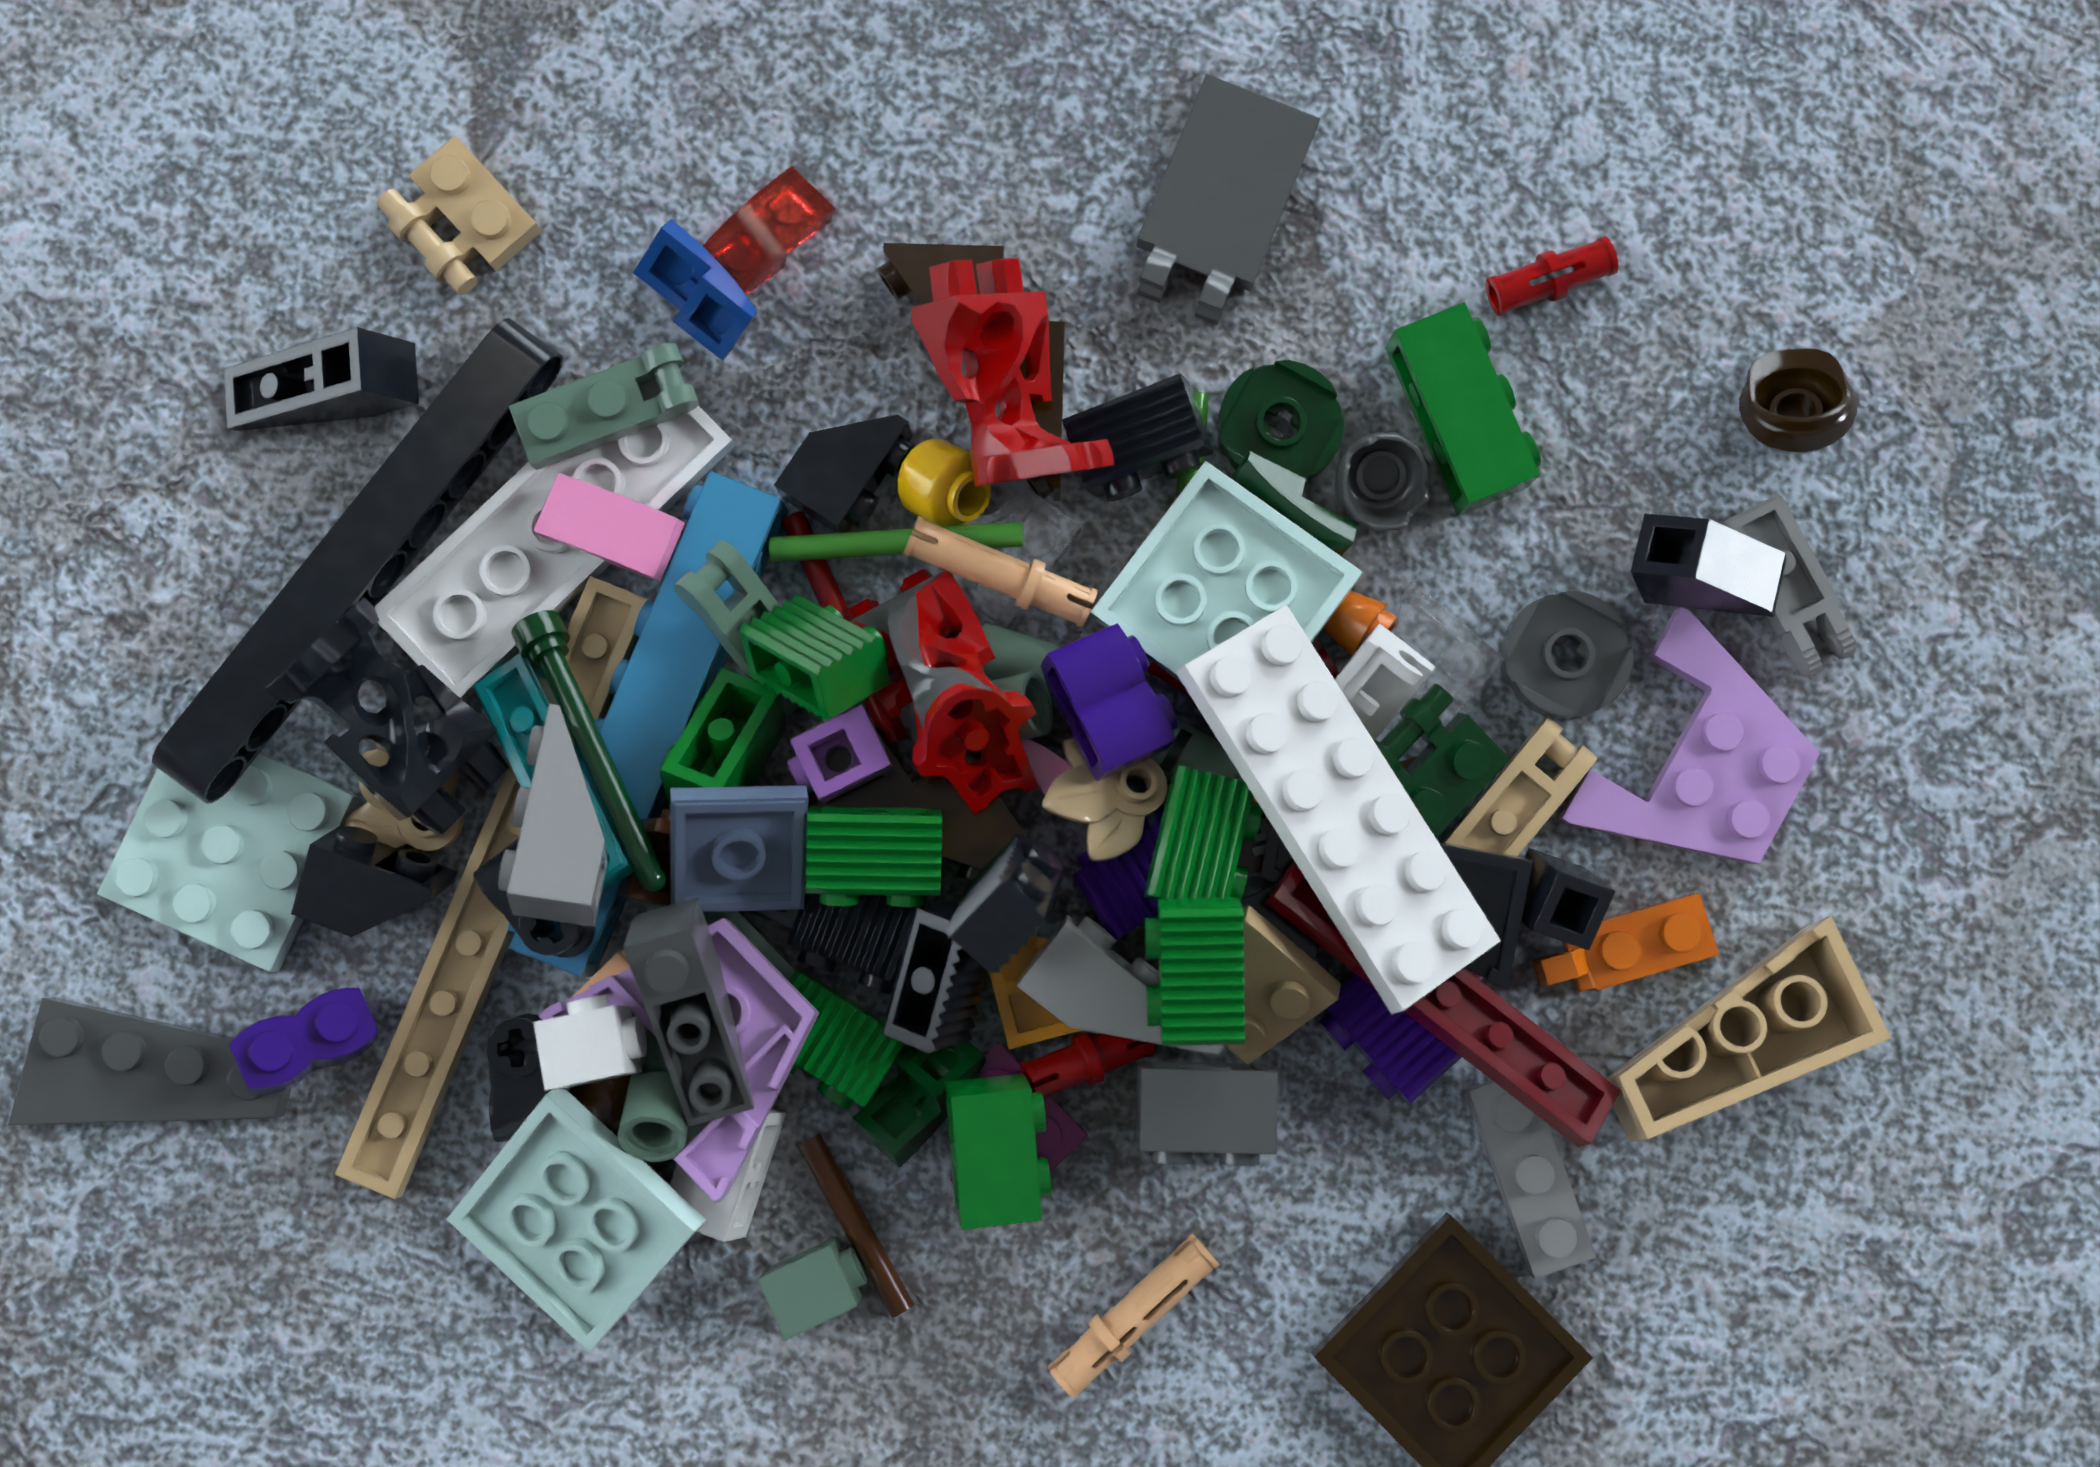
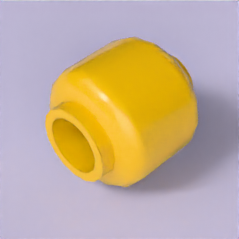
[897,438,991,527]

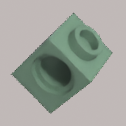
[757,1236,867,1341]

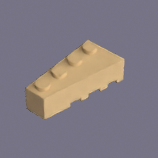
[1606,916,1891,1142]

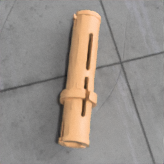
[903,516,1098,628]
[1047,1233,1220,1399]

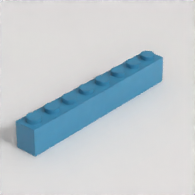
[508,471,789,977]

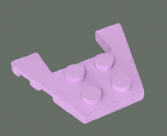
[1557,607,1820,864]
[538,918,819,1203]

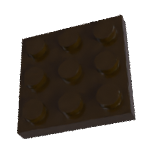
[1311,1212,1593,1467]

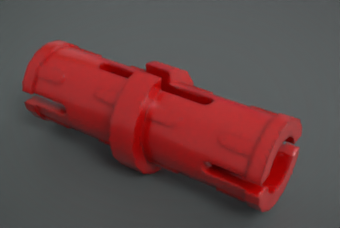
[1485,236,1619,316]
[1020,1033,1155,1098]

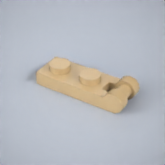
[1442,716,1598,856]

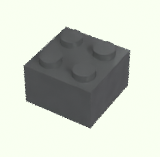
[1135,1061,1278,1166]

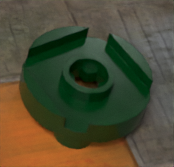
[1218,360,1345,481]

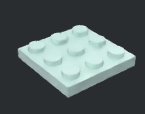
[1090,461,1363,683]
[97,753,361,972]
[446,1089,707,1352]

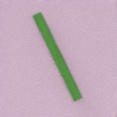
[769,521,1025,562]

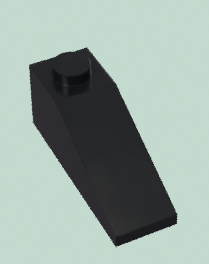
[224,327,419,431]

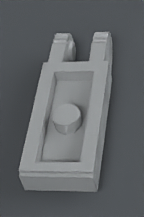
[1721,494,1857,678]

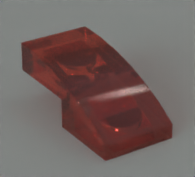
[703,166,835,295]

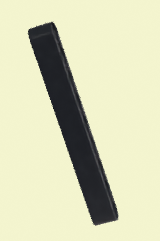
[152,318,563,804]

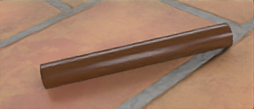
[798,1133,914,1318]

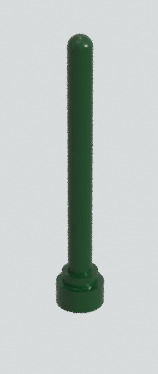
[511,610,666,892]

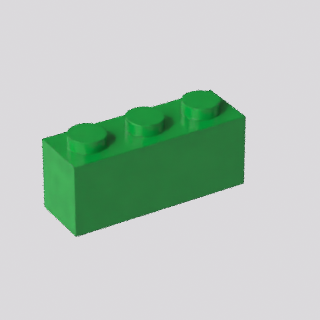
[1385,302,1541,516]

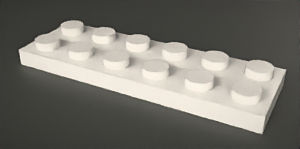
[374,379,736,702]
[1175,604,1501,1014]

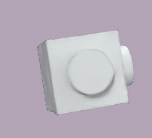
[533,995,647,1090]

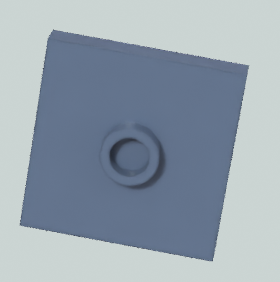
[670,785,808,912]

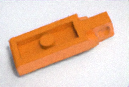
[1532,893,1719,992]

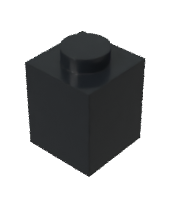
[1521,848,1616,950]

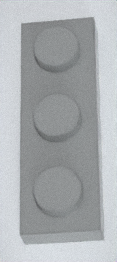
[1464,1080,1596,1279]

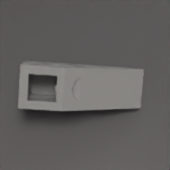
[498,703,608,927]
[1017,915,1224,1055]

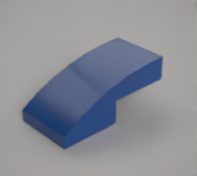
[633,219,758,361]

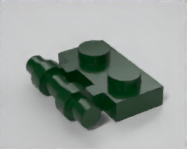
[1373,683,1510,838]

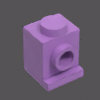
[787,705,896,803]

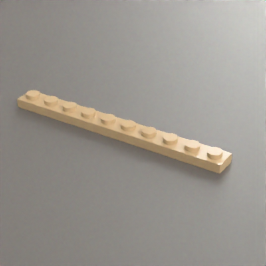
[335,576,649,1199]

